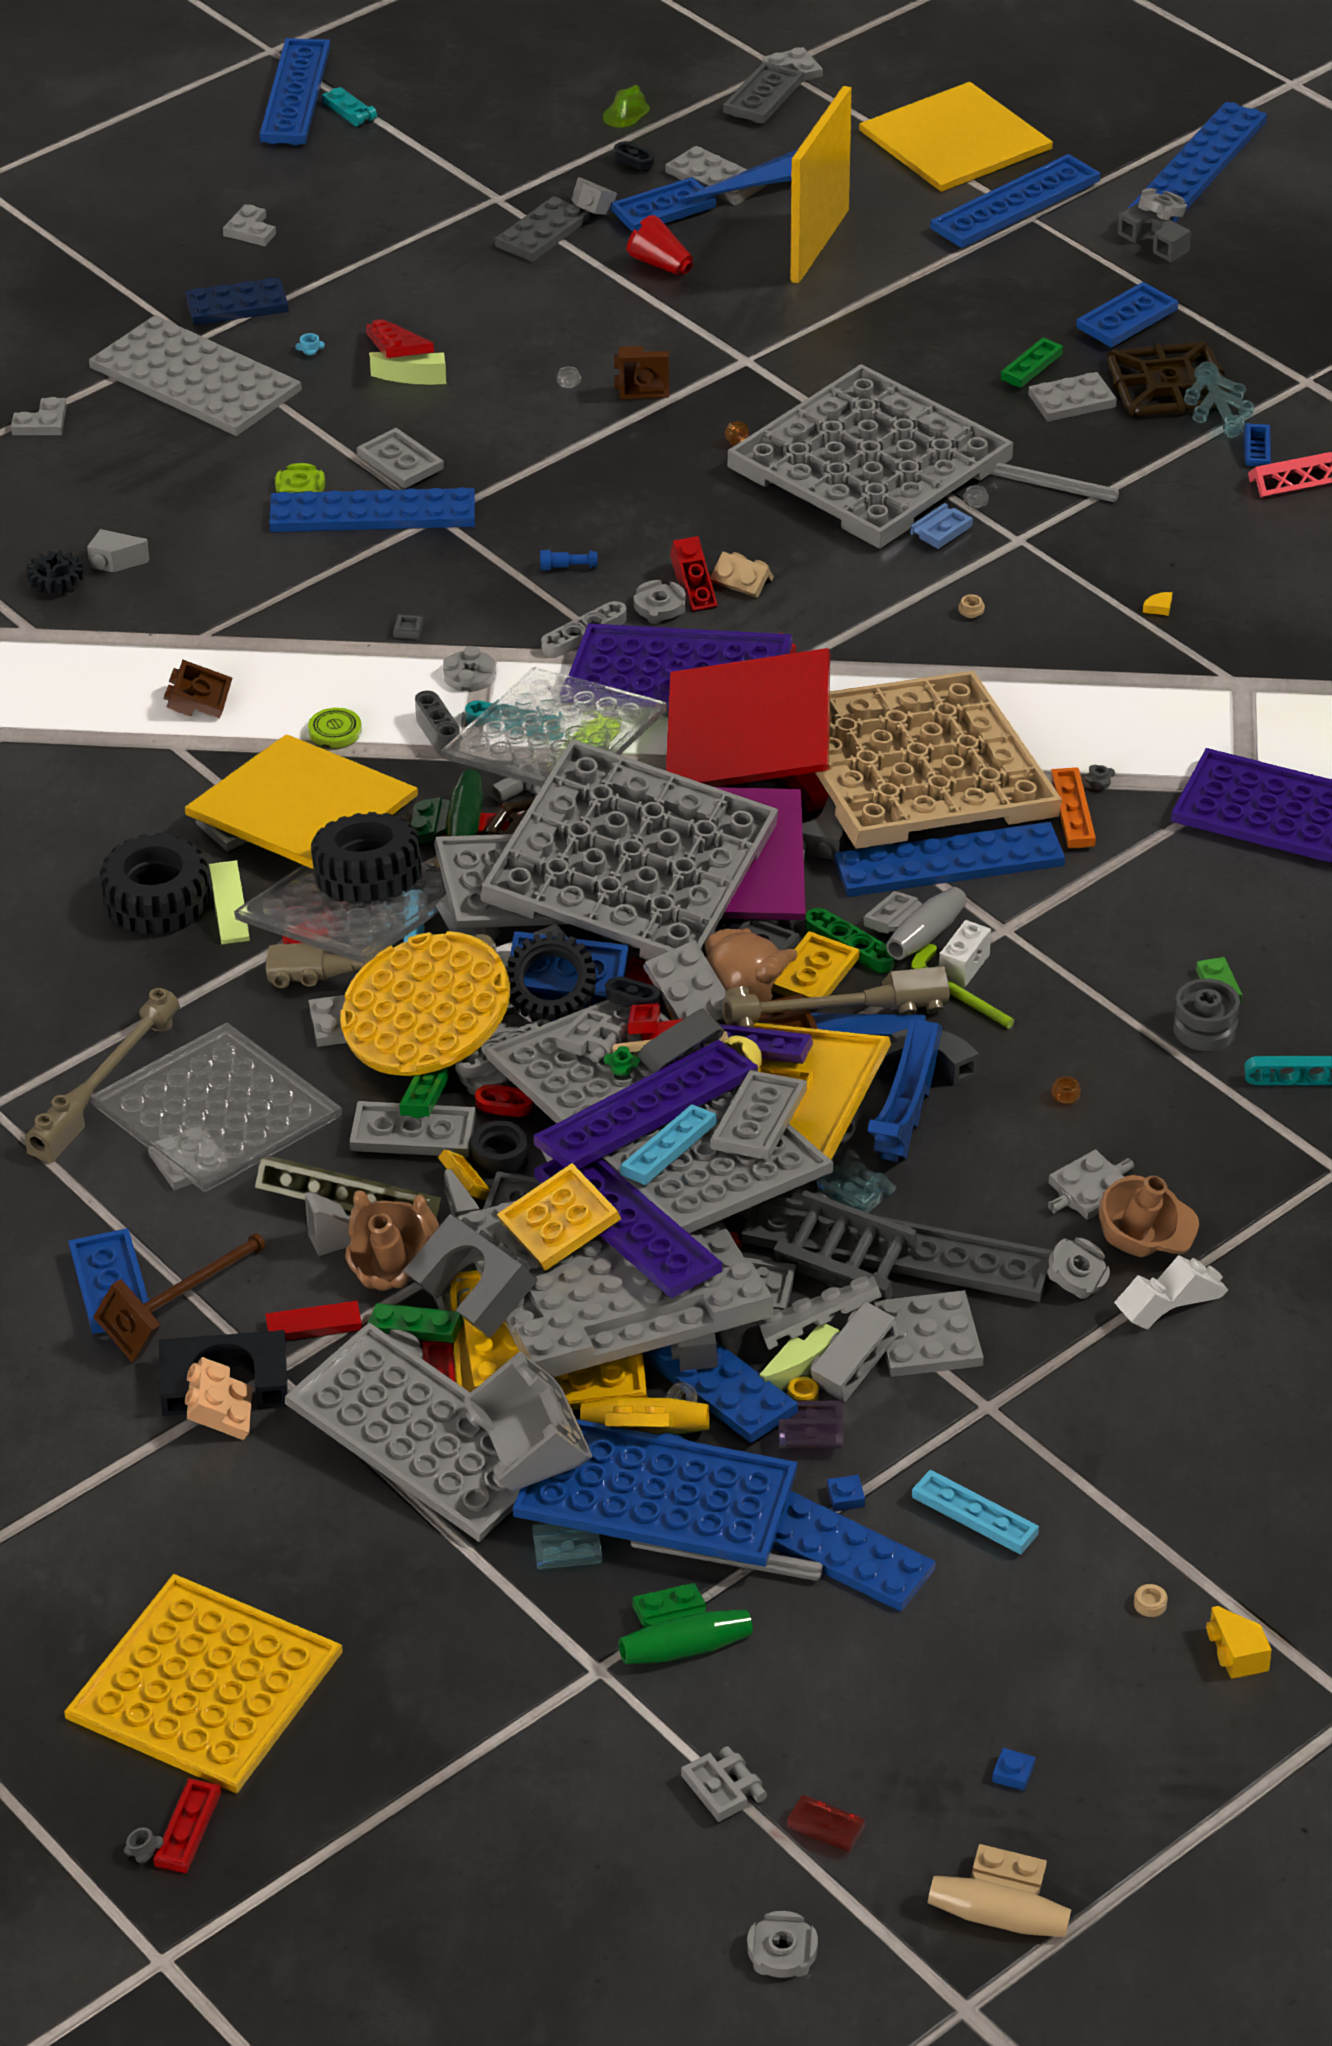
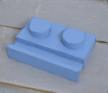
[910,503,973,549]

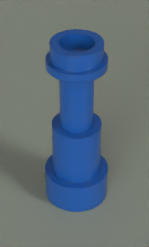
[540,550,597,571]

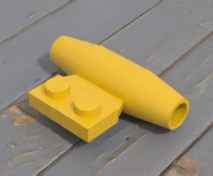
[580,1397,709,1435]

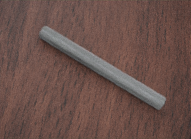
[990,463,1119,502]
[631,1540,823,1581]

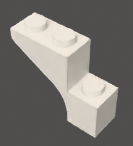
[1114,1255,1228,1330]

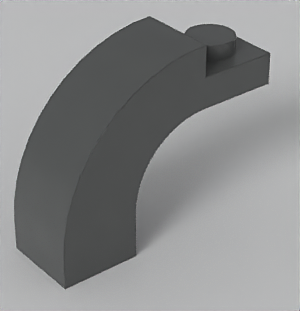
[875,1029,979,1085]

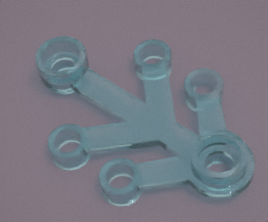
[1184,362,1255,438]

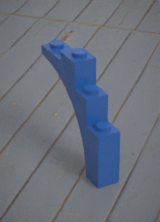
[868,1018,943,1162]

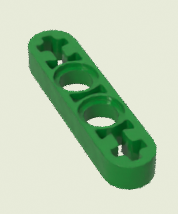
[805,908,896,973]

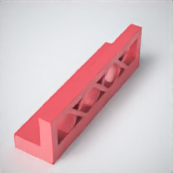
[1248,452,1332,498]

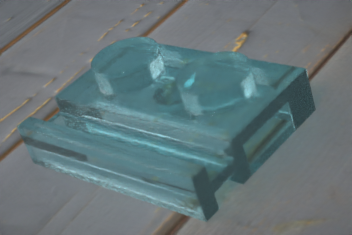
[532,1524,602,1569]

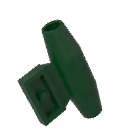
[411,769,484,844]

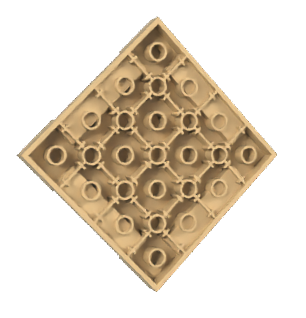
[815,670,1062,849]

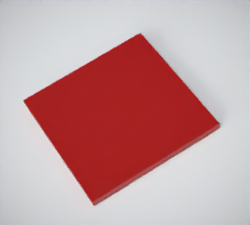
[666,648,831,787]

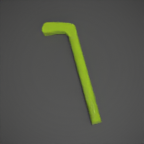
[911,944,1014,1029]

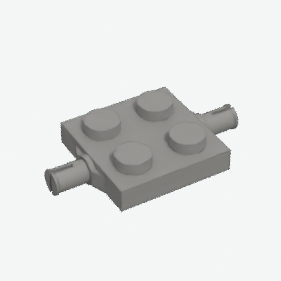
[1048,1149,1134,1220]

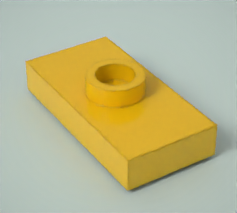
[438,1150,490,1201]

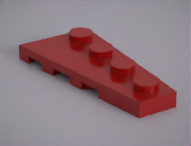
[366,319,434,358]

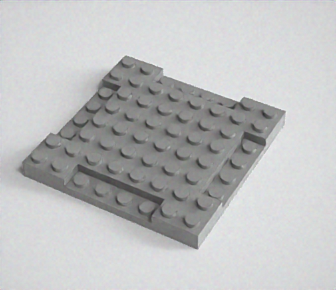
[728,364,1013,549]
[481,739,778,960]
[458,1201,774,1377]

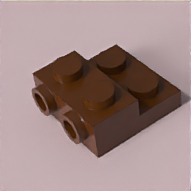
[614,346,669,399]
[163,659,233,719]

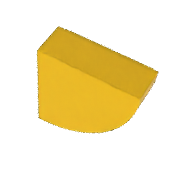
[1143,592,1173,616]

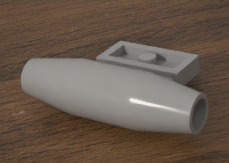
[863,887,967,960]

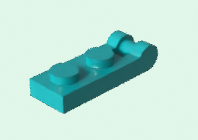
[322,87,377,127]

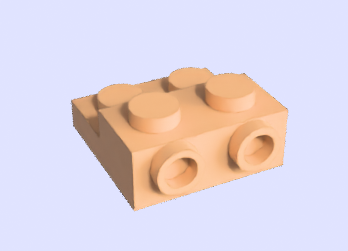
[185,1357,252,1440]

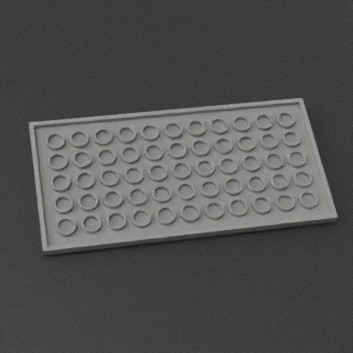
[485,999,833,1234]

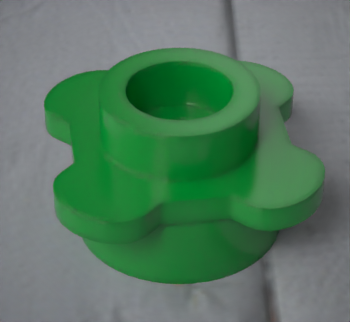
[604,1046,640,1076]

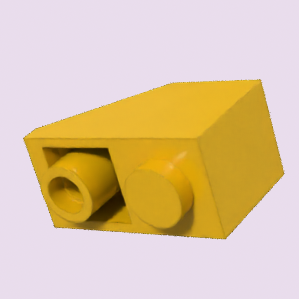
[1206,1606,1272,1679]

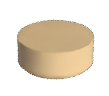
[1134,1584,1168,1617]

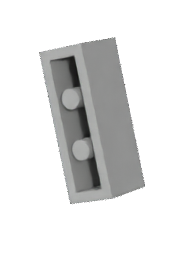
[810,1301,899,1403]

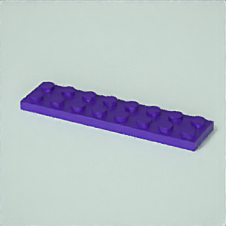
[534,1040,758,1170]
[534,1158,723,1298]

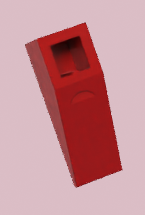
[670,536,718,612]

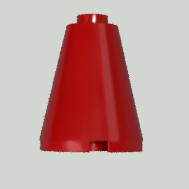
[626,215,693,276]

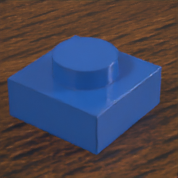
[827,1475,865,1512]
[992,1748,1036,1791]

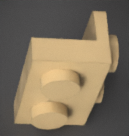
[710,552,774,598]

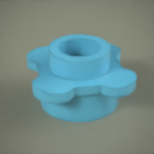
[295,333,325,355]

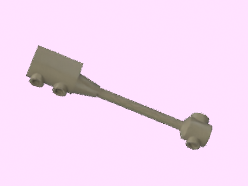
[266,934,497,988]
[722,966,950,1028]
[25,988,180,1163]

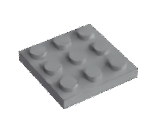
[874,1290,984,1377]

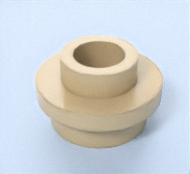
[958,594,985,618]

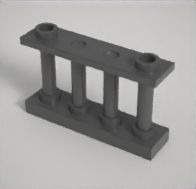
[773,1190,918,1301]

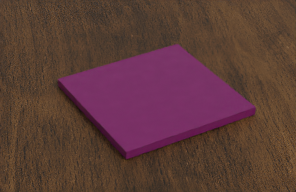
[715,787,806,920]

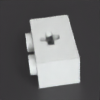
[939,920,991,988]

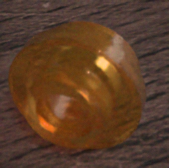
[725,421,749,446]
[1051,1076,1081,1103]

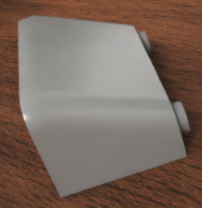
[463,1351,592,1491]

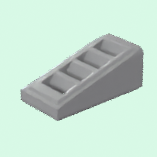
[444,1169,480,1219]

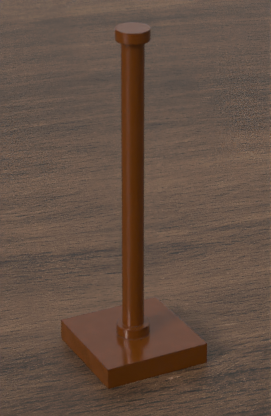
[93,1233,265,1363]

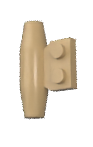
[928,1844,1071,1937]

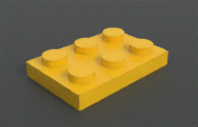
[771,931,859,1009]

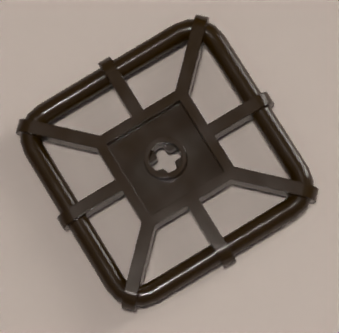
[1106,341,1232,417]

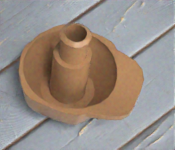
[1099,1175,1199,1257]

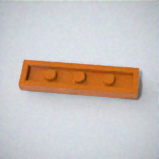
[1051,767,1096,848]

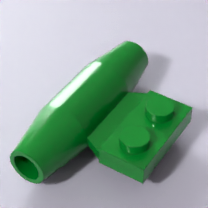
[618,1583,753,1664]

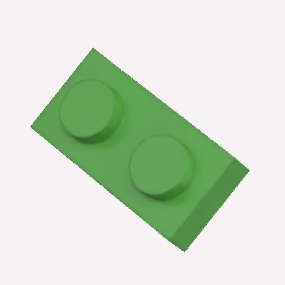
[1196,957,1242,1003]

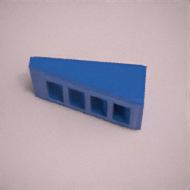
[1243,423,1271,466]

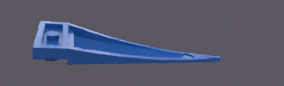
[683,149,798,203]

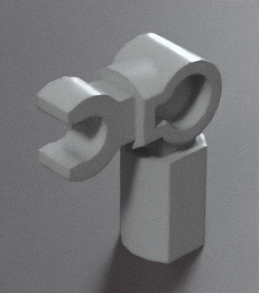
[490,765,545,804]

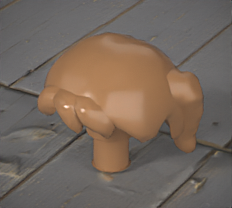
[705,928,797,1002]
[345,1190,440,1291]

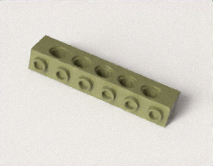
[255,1157,441,1219]

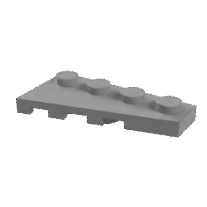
[758,1276,882,1350]

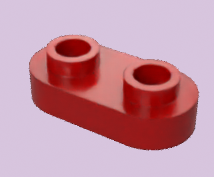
[475,1084,534,1117]

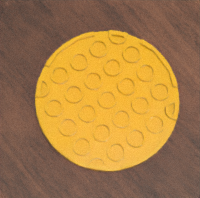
[340,931,510,1076]

